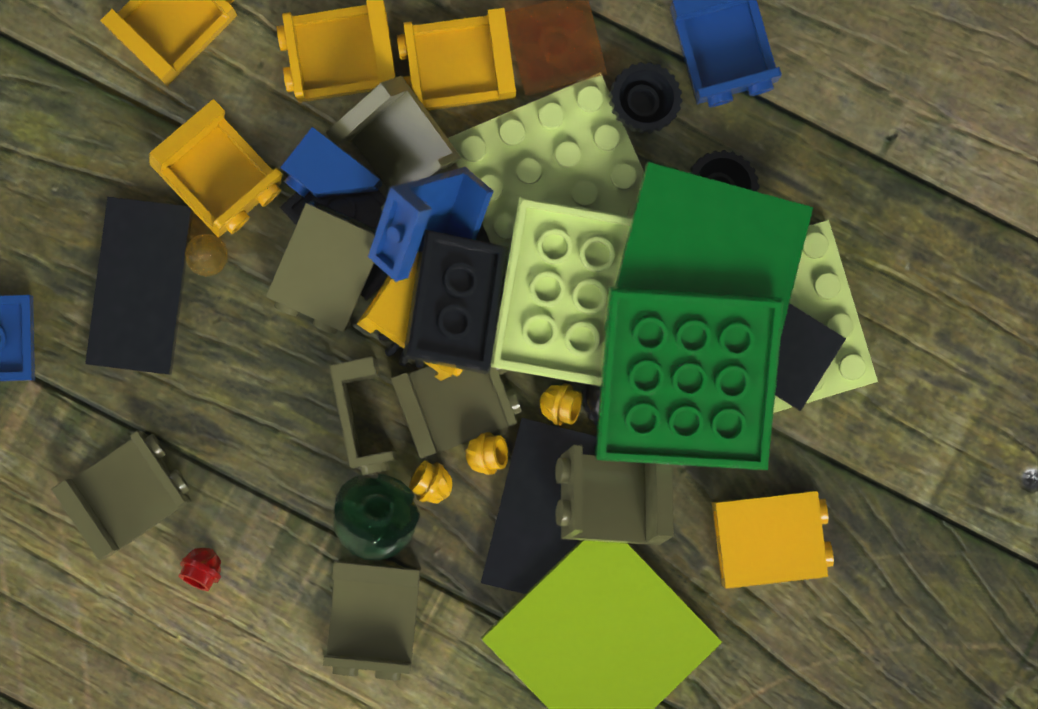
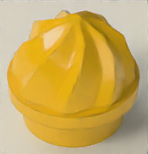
[540,383,582,426]
[465,432,508,475]
[409,460,452,504]

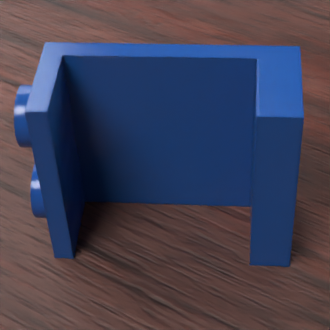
[368,167,493,282]

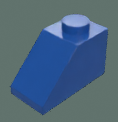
[281,127,383,199]

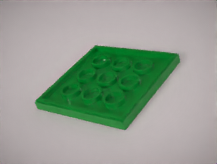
[604,162,813,334]
[595,286,784,470]

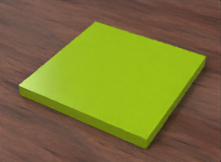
[481,540,722,709]

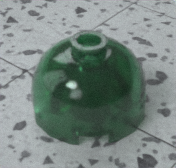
[333,474,420,560]

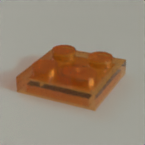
[505,0,607,96]

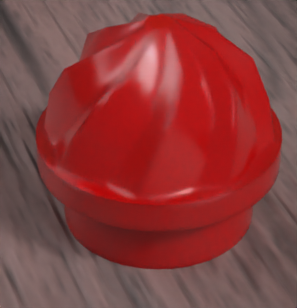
[179,548,221,591]

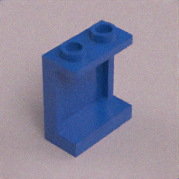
[670,0,782,107]

